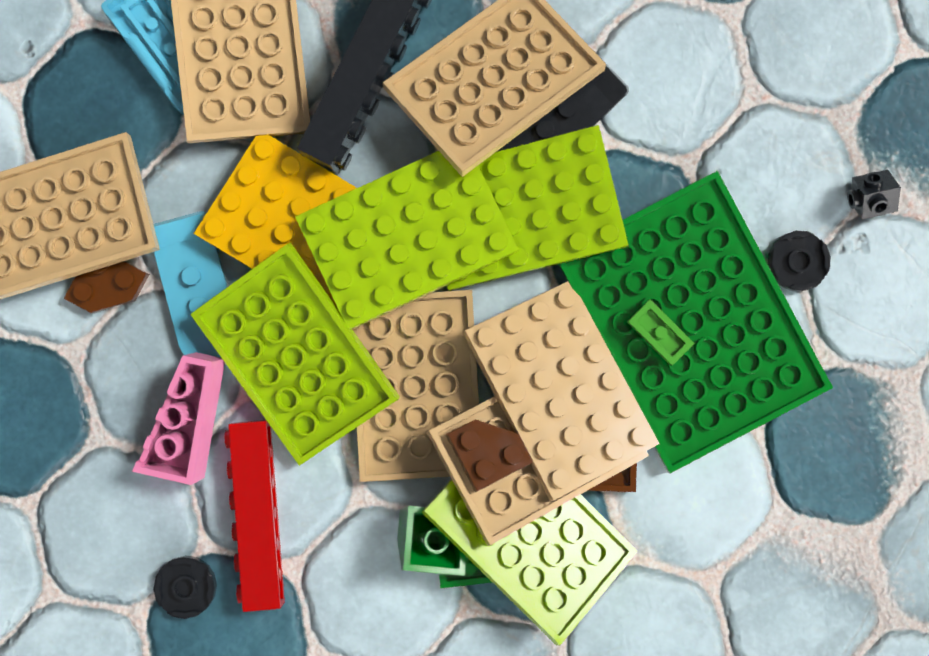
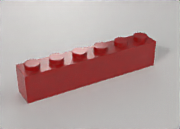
[224,420,285,612]

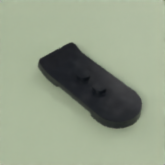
[496,50,629,152]

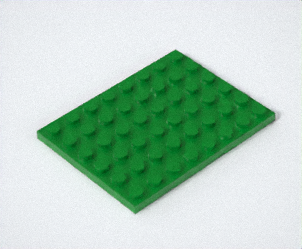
[558,170,833,474]

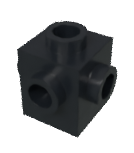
[847,170,901,219]

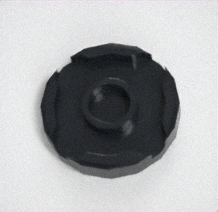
[768,230,831,291]
[153,555,217,619]

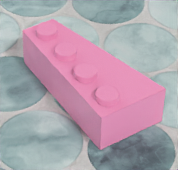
[132,352,225,485]

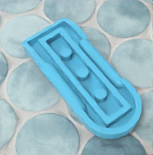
[101,0,184,115]
[154,211,228,357]

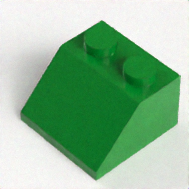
[397,506,466,576]

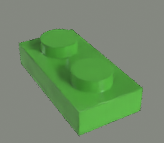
[627,299,695,366]

